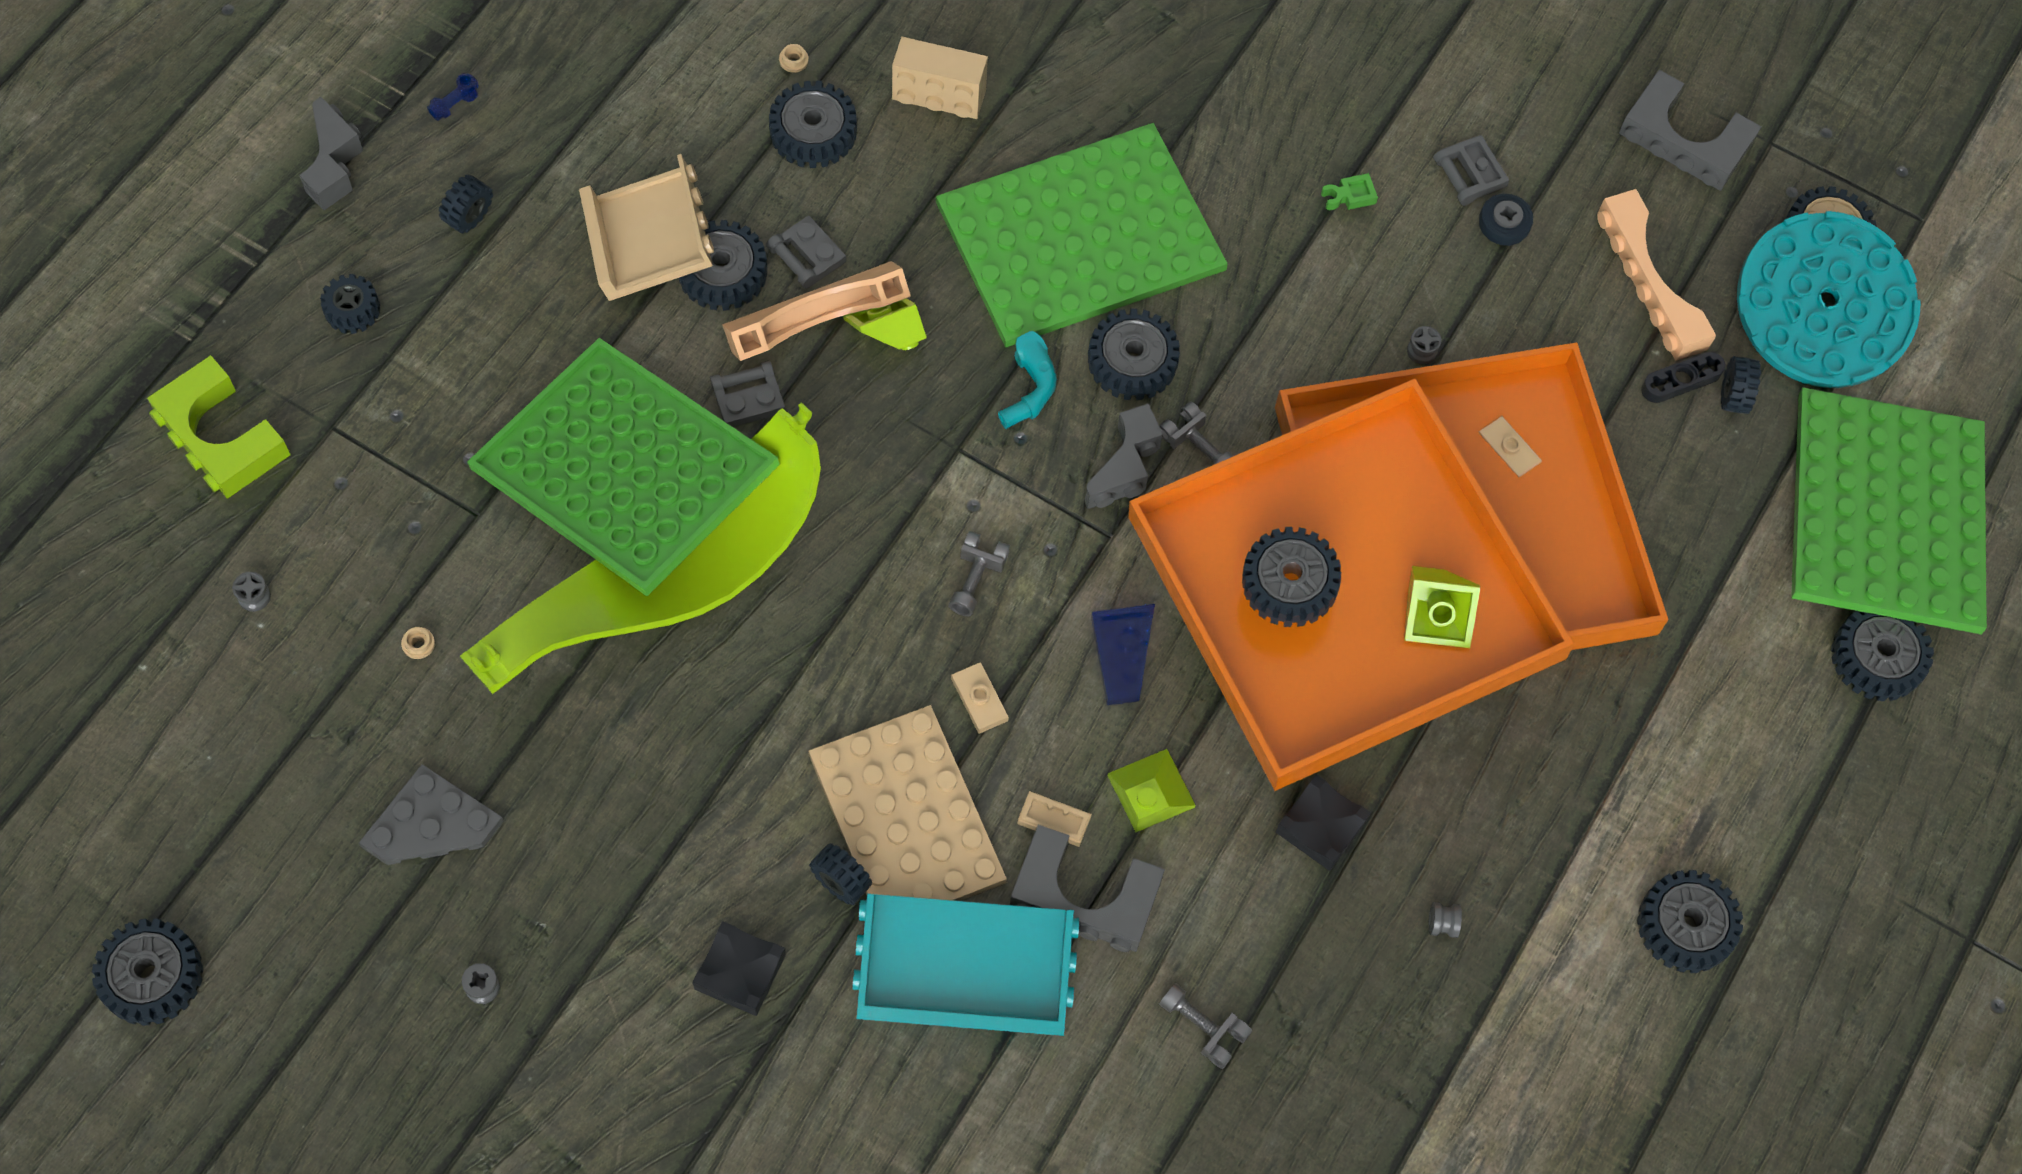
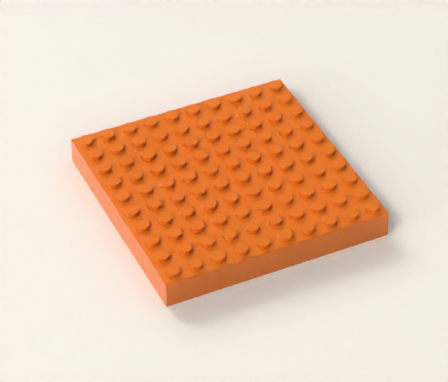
[1275,342,1668,650]
[1129,379,1574,791]

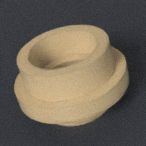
[779,44,809,73]
[401,627,435,659]

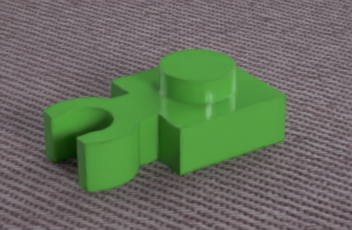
[1321,173,1378,210]

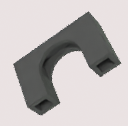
[1619,70,1762,191]
[1010,824,1165,952]

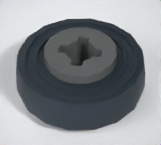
[1479,193,1533,246]

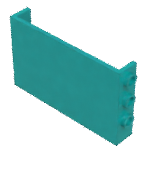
[853,894,1079,1036]

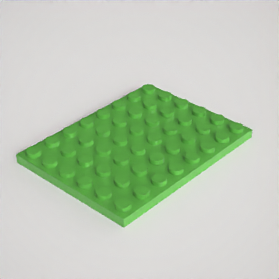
[936,123,1228,348]
[467,338,780,596]
[1791,387,1987,635]

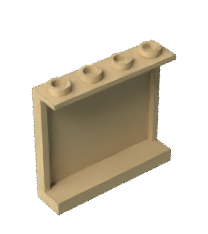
[579,154,714,301]

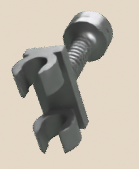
[1159,401,1233,464]
[949,531,1011,616]
[1159,983,1253,1069]

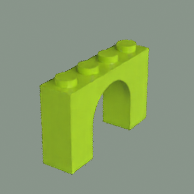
[147,355,290,499]

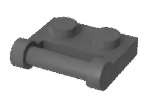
[1433,135,1509,206]
[766,215,846,288]
[710,360,785,427]

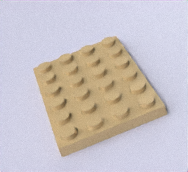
[809,705,1007,901]

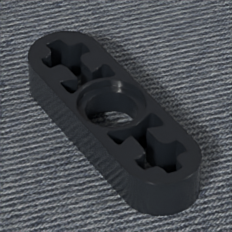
[1641,352,1726,403]

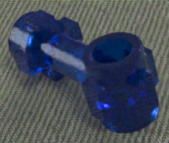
[427,73,479,121]

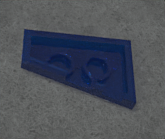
[1091,604,1155,705]

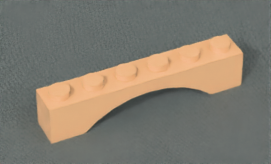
[1597,189,1716,361]
[722,261,911,361]

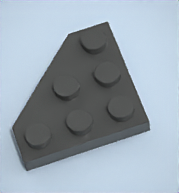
[359,764,504,865]

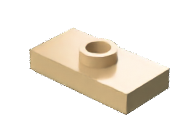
[1479,416,1542,477]
[951,662,1009,734]
[1017,791,1092,847]

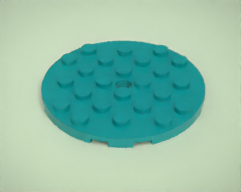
[1737,211,1921,388]

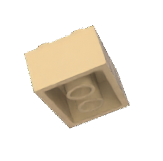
[892,36,988,119]

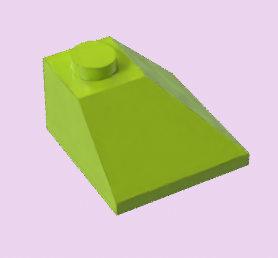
[843,298,927,350]
[1404,566,1480,648]
[1107,749,1196,832]

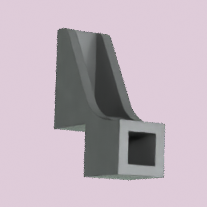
[299,97,363,210]
[1085,404,1163,509]

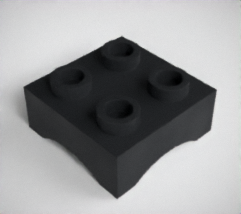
[1275,774,1371,871]
[693,921,786,1016]

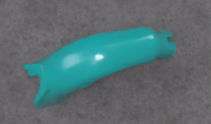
[998,331,1057,429]

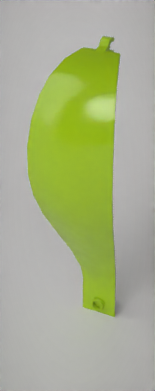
[460,402,821,694]

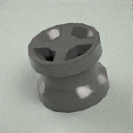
[1407,326,1442,364]
[232,572,271,612]
[1429,902,1462,938]
[462,964,500,1004]

